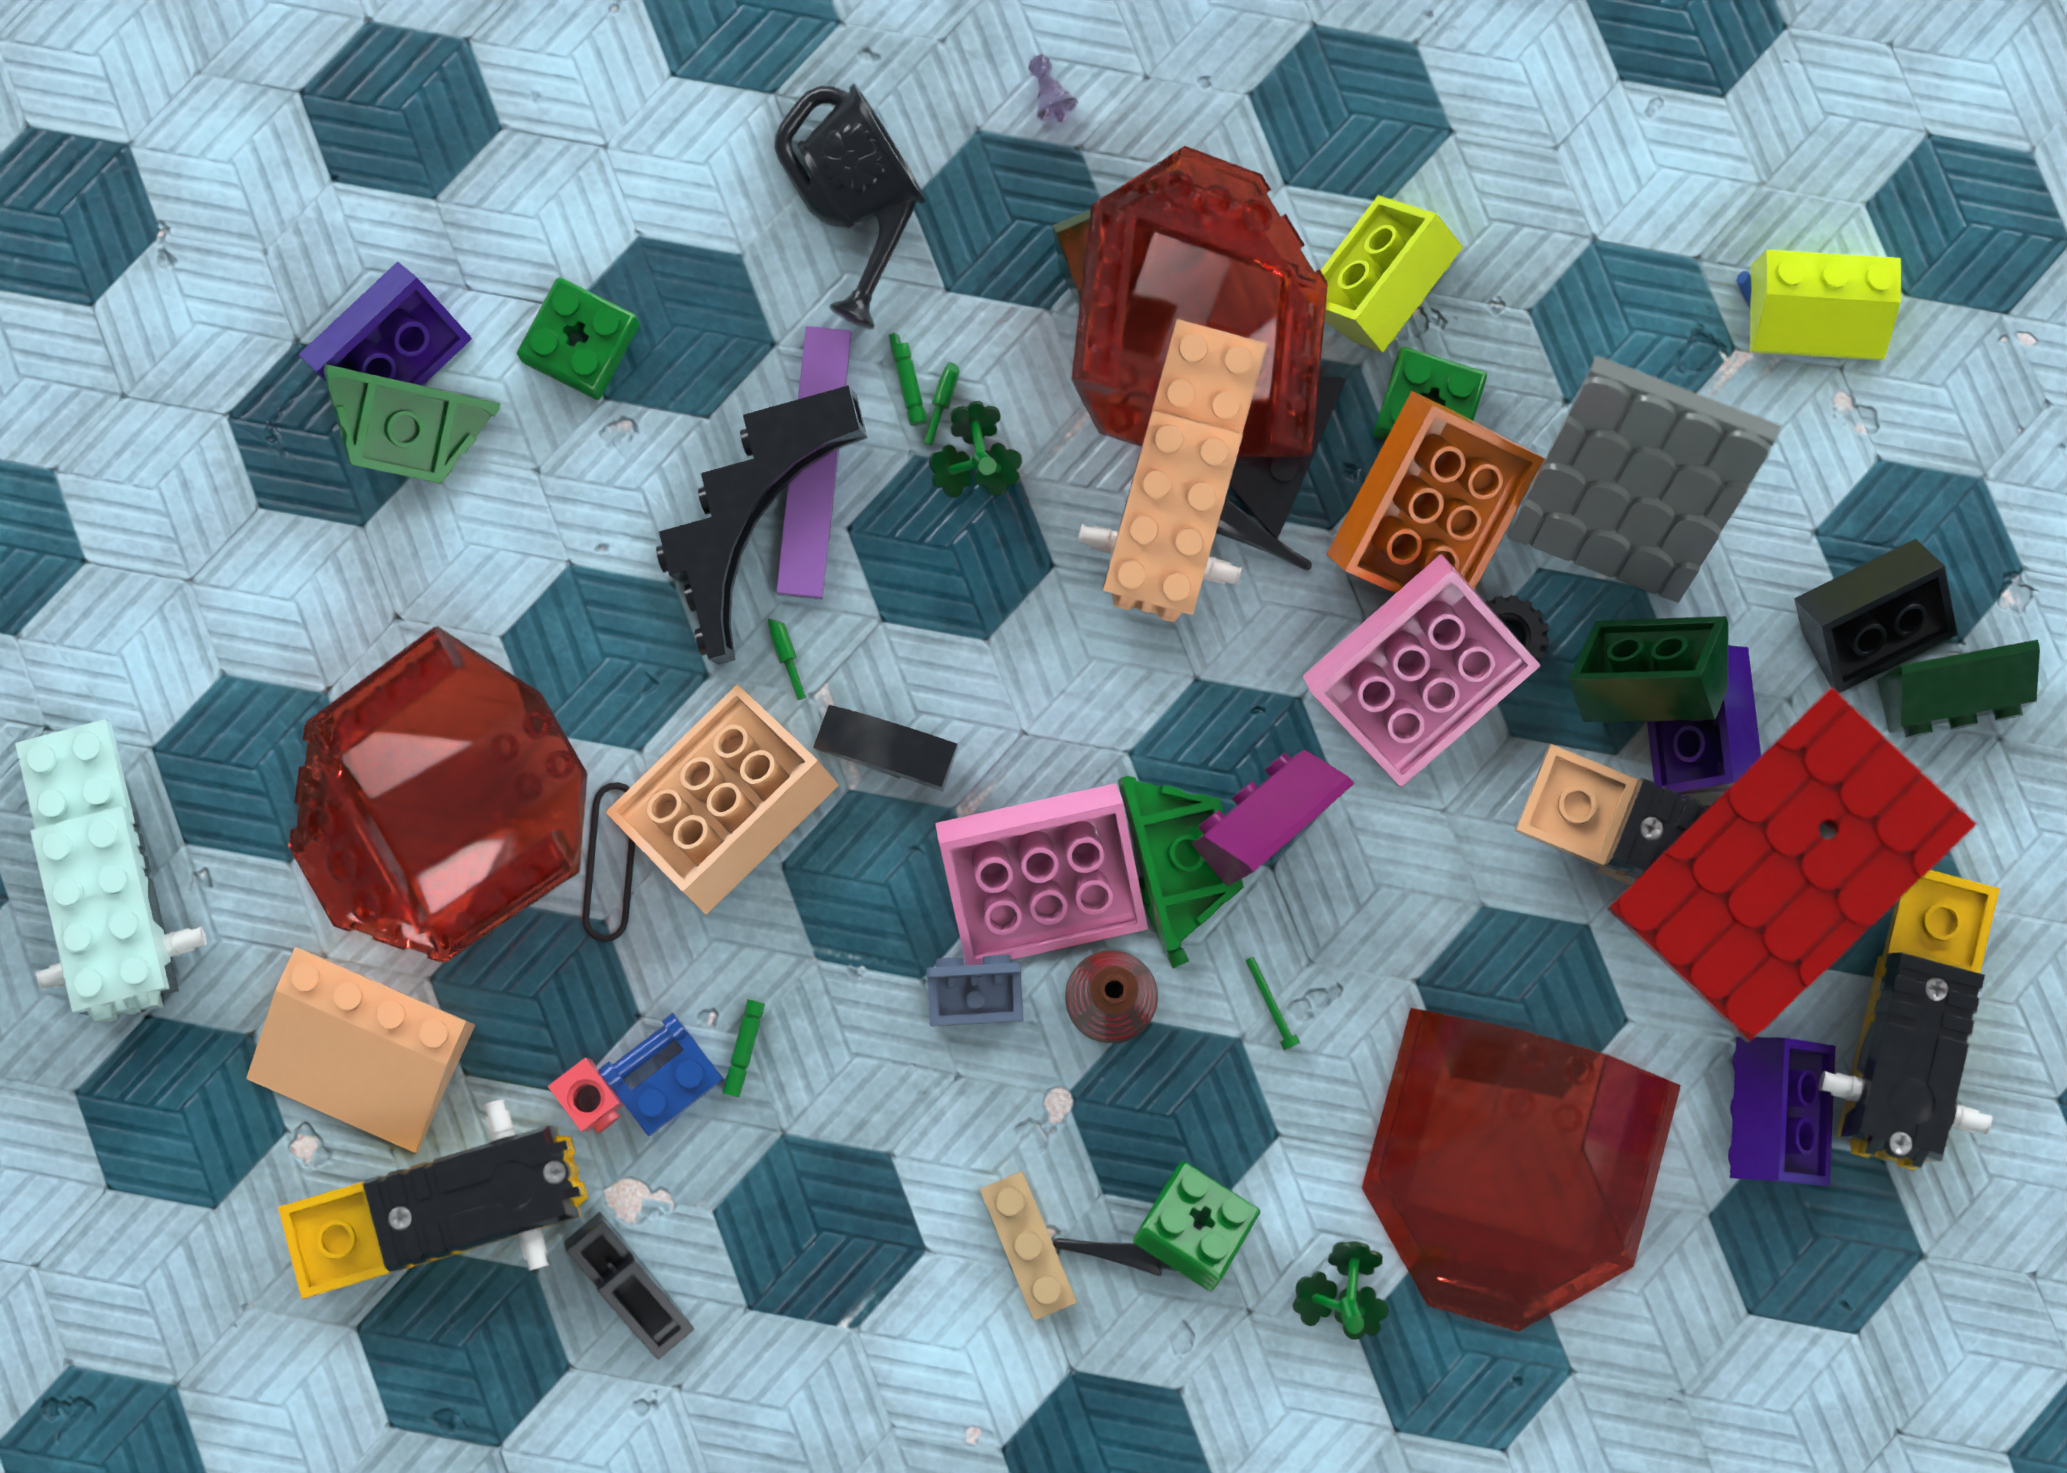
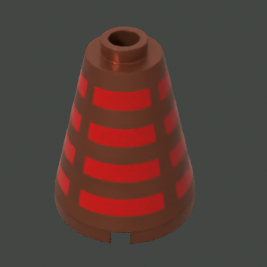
[1065,950,1158,1044]

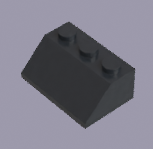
[1794,539,1958,693]

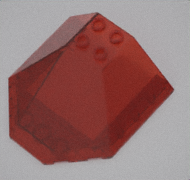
[1071,146,1328,457]
[288,626,588,963]
[1361,1008,1681,1332]

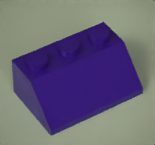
[298,261,473,386]
[1647,645,1761,795]
[1728,1037,1836,1186]

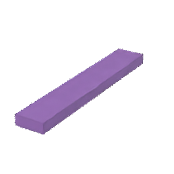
[776,326,852,600]

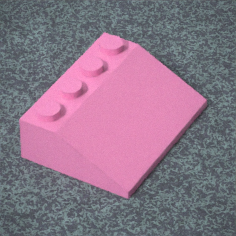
[1303,554,1541,787]
[935,783,1148,965]

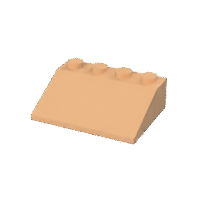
[605,684,839,915]
[246,947,475,1153]

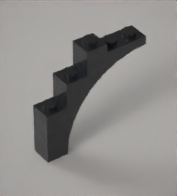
[656,385,867,665]

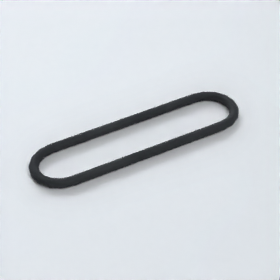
[582,782,635,942]

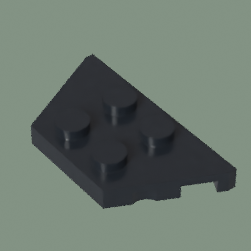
[1229,377,1347,539]

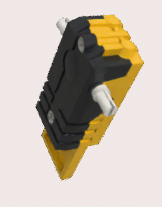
[1819,870,2000,1171]
[278,1099,589,1299]

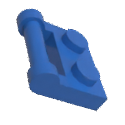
[598,1012,724,1137]

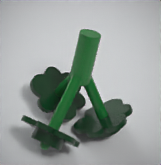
[929,401,1022,498]
[1293,1241,1389,1340]

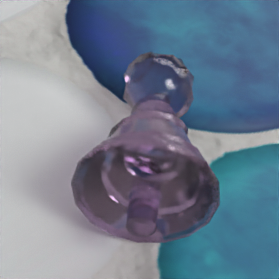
[1028,54,1078,123]

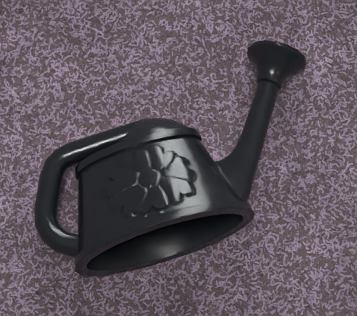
[774,83,927,330]

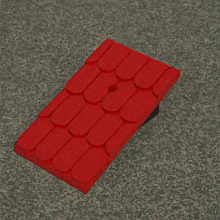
[1607,687,1977,1043]

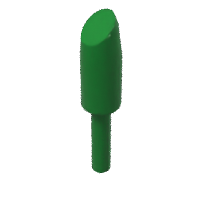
[923,362,960,446]
[768,618,806,700]

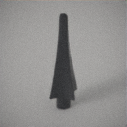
[1216,499,1312,570]
[1053,1238,1176,1276]

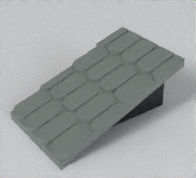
[1508,356,1781,603]

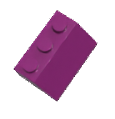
[1192,750,1355,887]

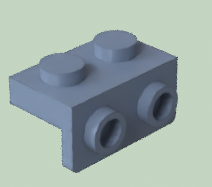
[926,955,1024,1027]

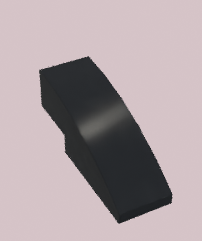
[813,705,958,792]
[564,1212,695,1360]

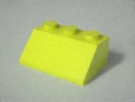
[1298,195,1463,353]
[1750,250,1901,361]

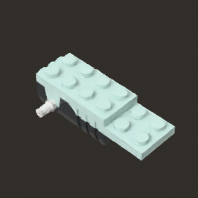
[15,719,207,1022]

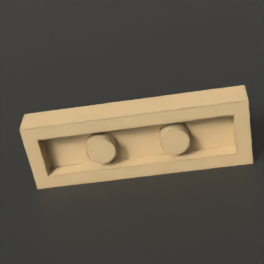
[980,1171,1077,1321]

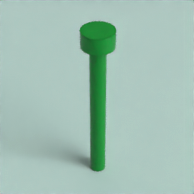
[1245,957,1300,1051]

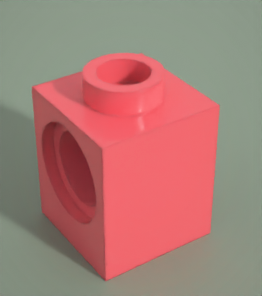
[548,1058,624,1134]

